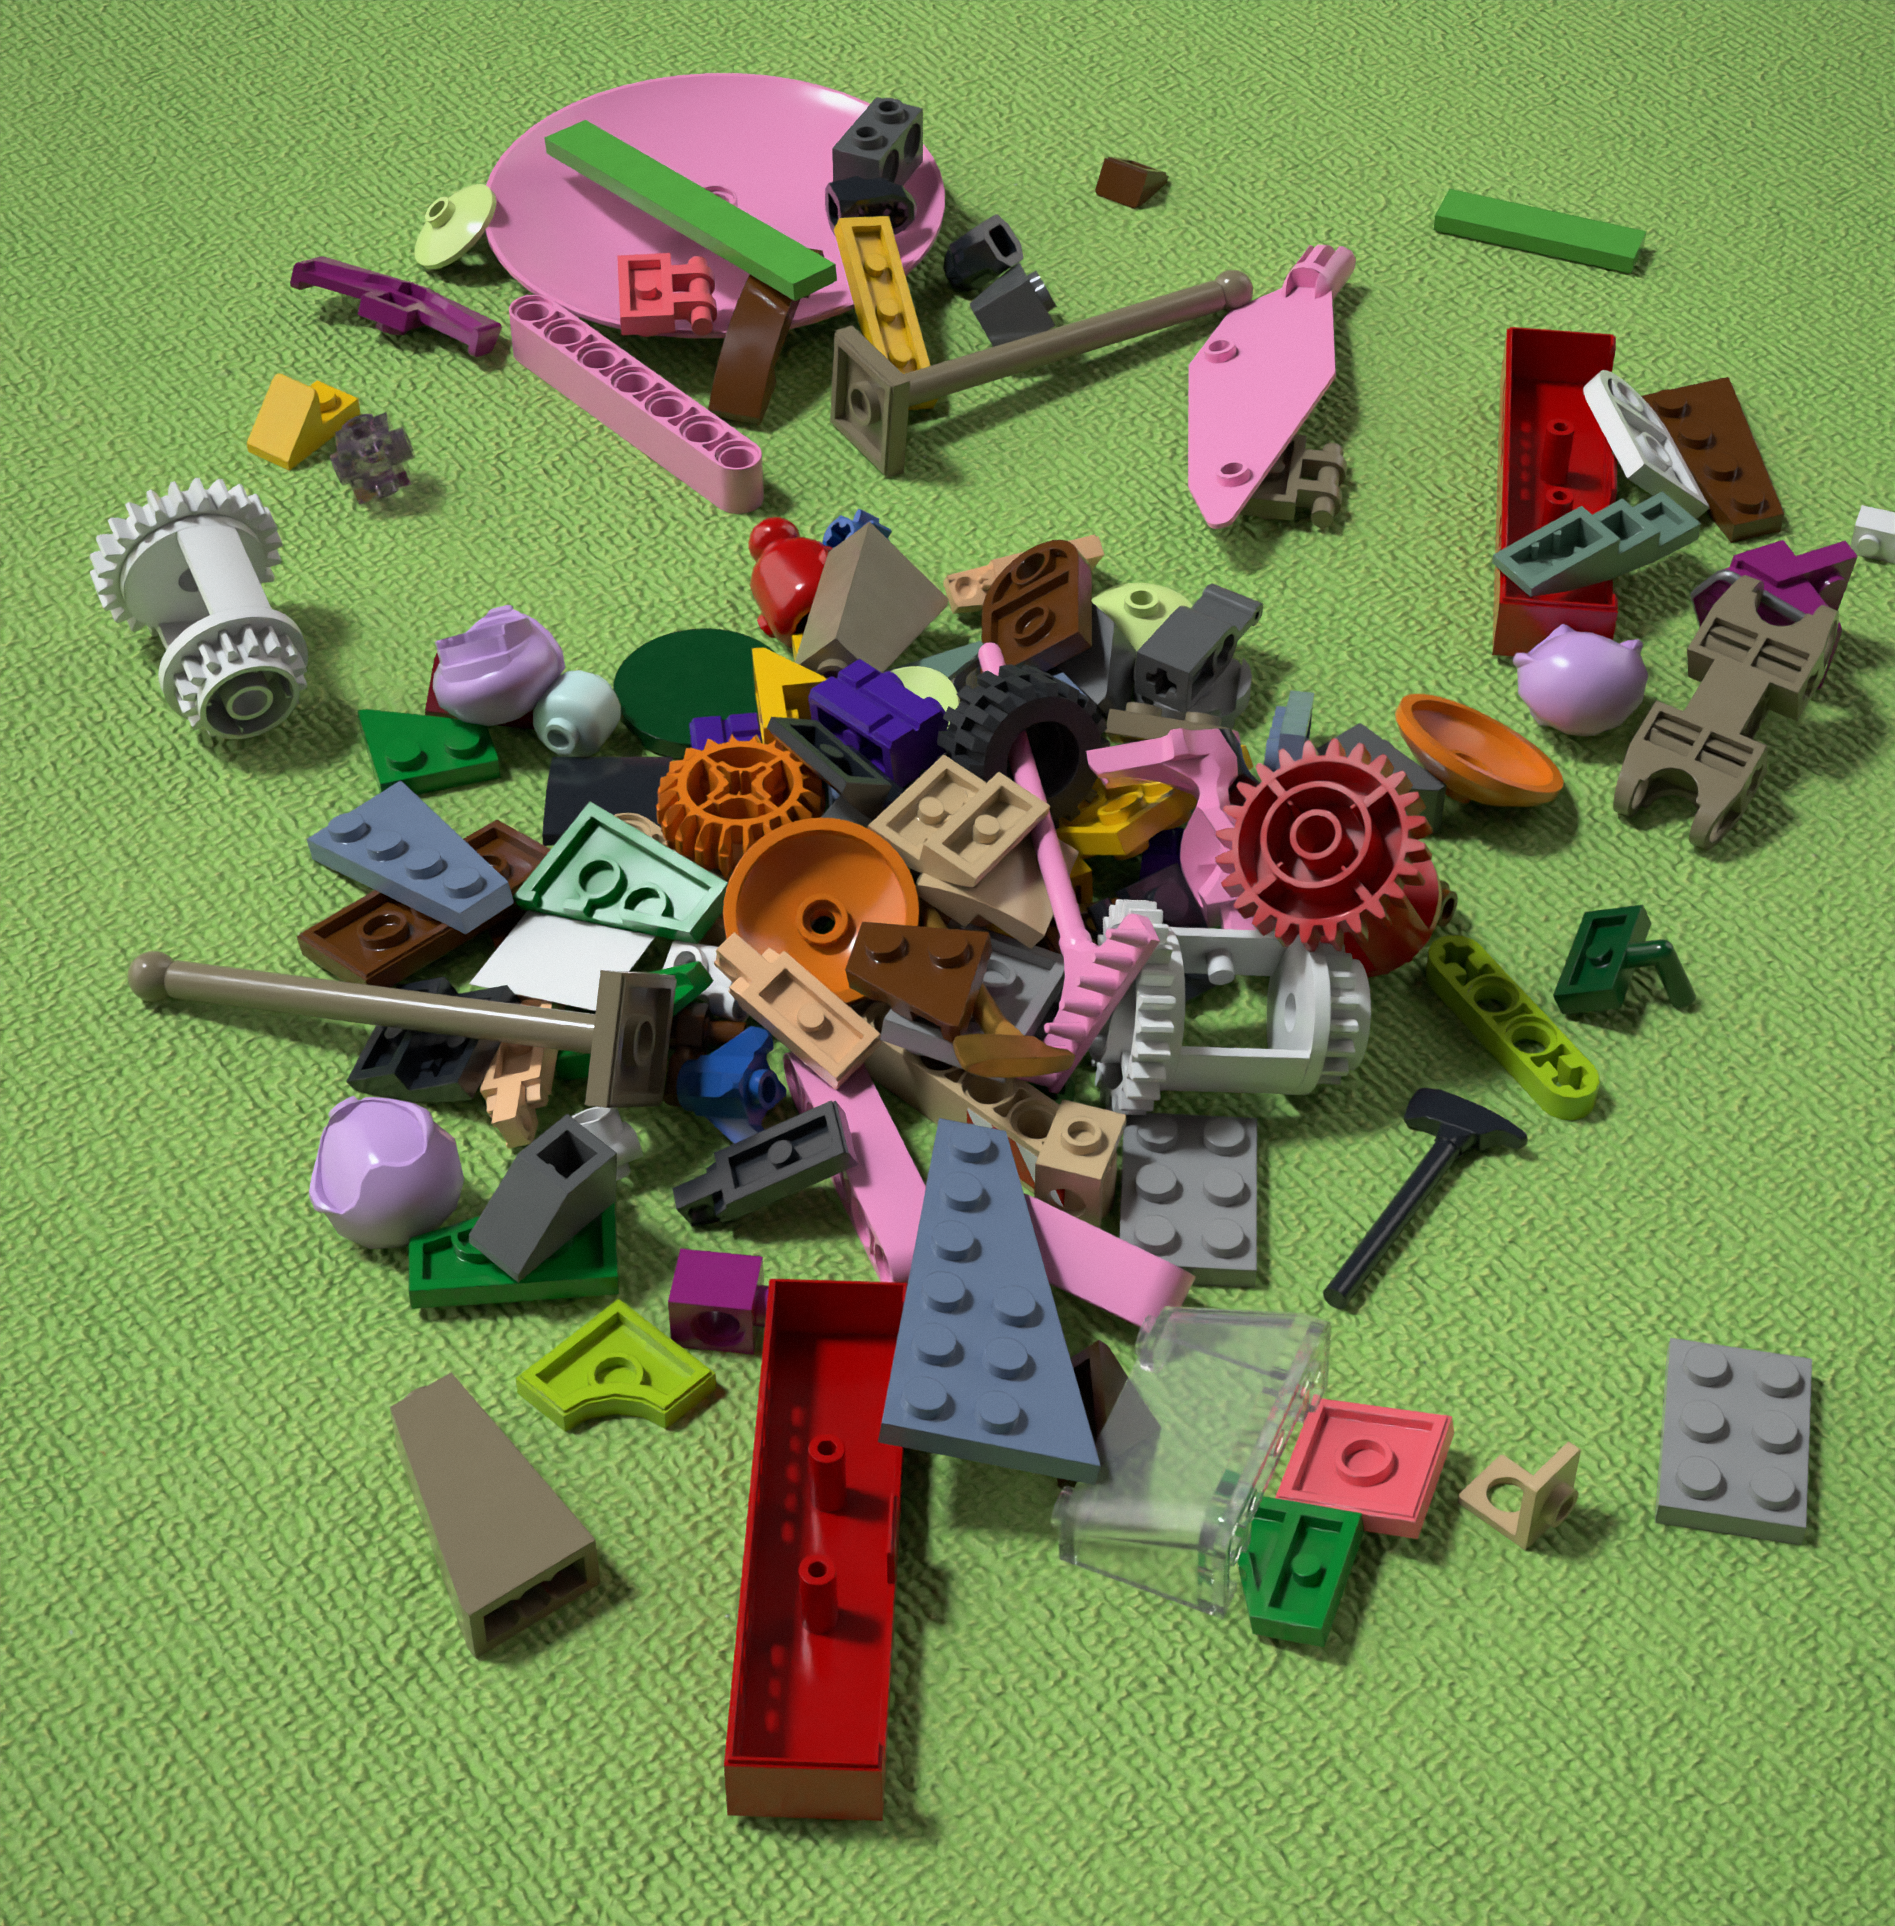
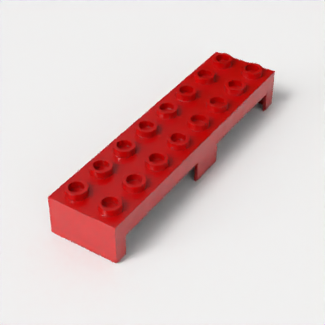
[1492,327,1618,657]
[724,1279,908,1821]

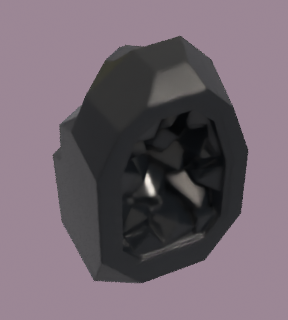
[825,176,917,236]
[943,214,1024,291]

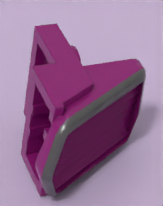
[1690,540,1858,690]

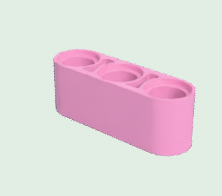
[1024,1193,1196,1339]

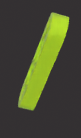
[1426,935,1600,1120]

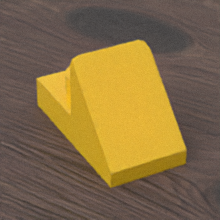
[247,373,361,471]
[752,647,827,751]

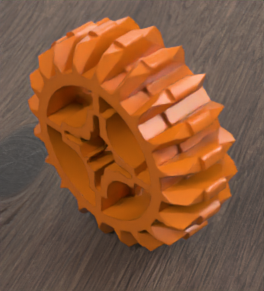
[656,734,826,879]

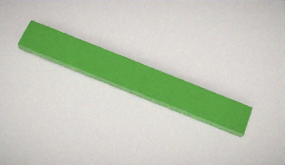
[544,120,837,301]

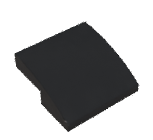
[767,717,905,820]
[542,757,673,846]
[346,977,521,1102]

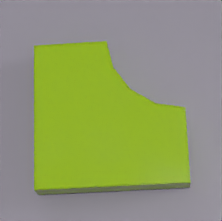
[516,1299,717,1432]

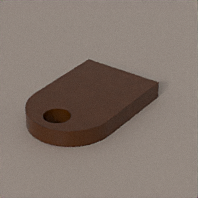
[980,540,1092,674]

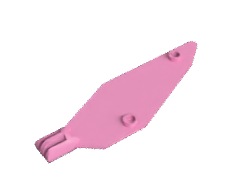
[1188,245,1356,529]

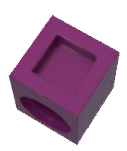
[668,1248,769,1355]

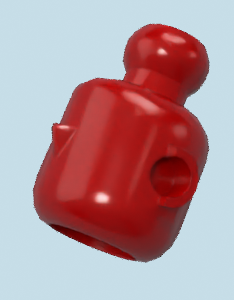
[748,517,833,649]

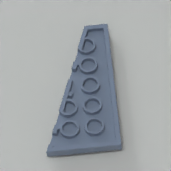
[878,1118,1101,1485]

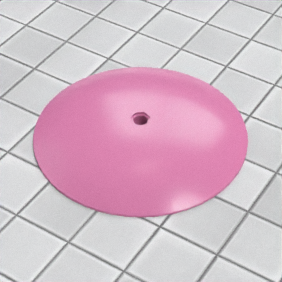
[485,73,945,338]

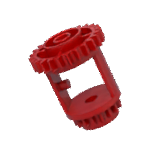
[1215,738,1442,978]

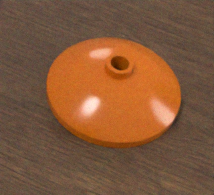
[1395,694,1564,807]
[723,818,919,1006]

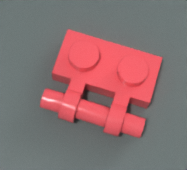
[617,253,717,337]

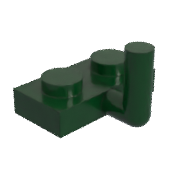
[1553,904,1696,1015]

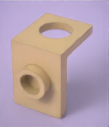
[1034,1100,1126,1229]
[1458,1441,1581,1551]

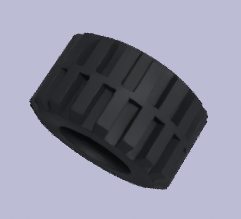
[937,664,1110,830]

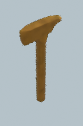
[918,896,1075,1078]

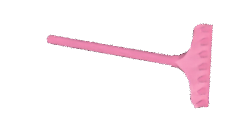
[978,643,1160,1094]

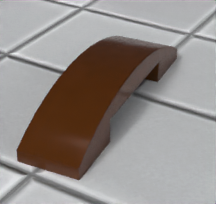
[708,248,824,425]

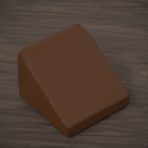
[1095,157,1169,208]

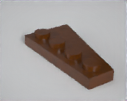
[1641,377,1784,543]

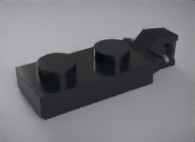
[672,1100,858,1226]

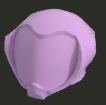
[433,605,565,726]
[1513,624,1648,737]
[309,1096,464,1249]

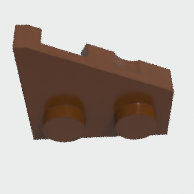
[845,922,992,1044]

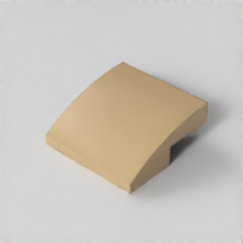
[868,755,1050,887]
[915,832,1079,949]

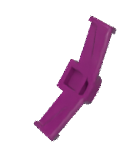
[290,256,502,357]

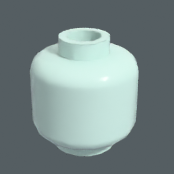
[533,670,621,757]

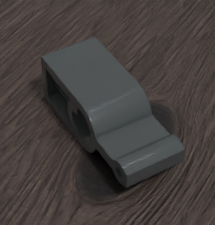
[1134,583,1263,714]

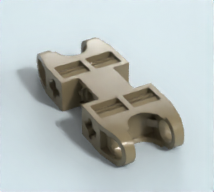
[1613,575,1839,850]

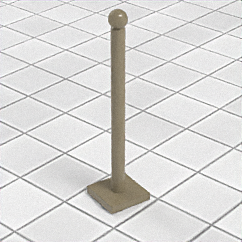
[830,270,1253,478]
[127,951,677,1108]

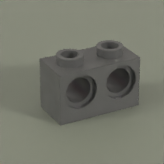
[832,97,923,186]

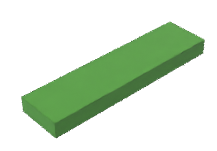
[1433,189,1647,274]

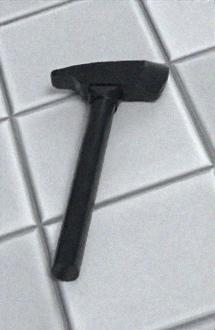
[1323,1088,1528,1309]

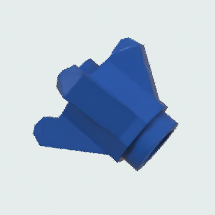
[676,1026,787,1143]

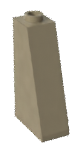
[795,522,949,679]
[390,1372,600,1659]

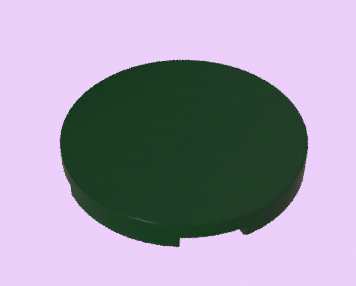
[613,628,776,759]

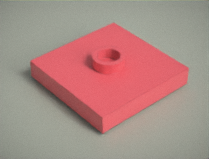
[1275,1397,1454,1539]

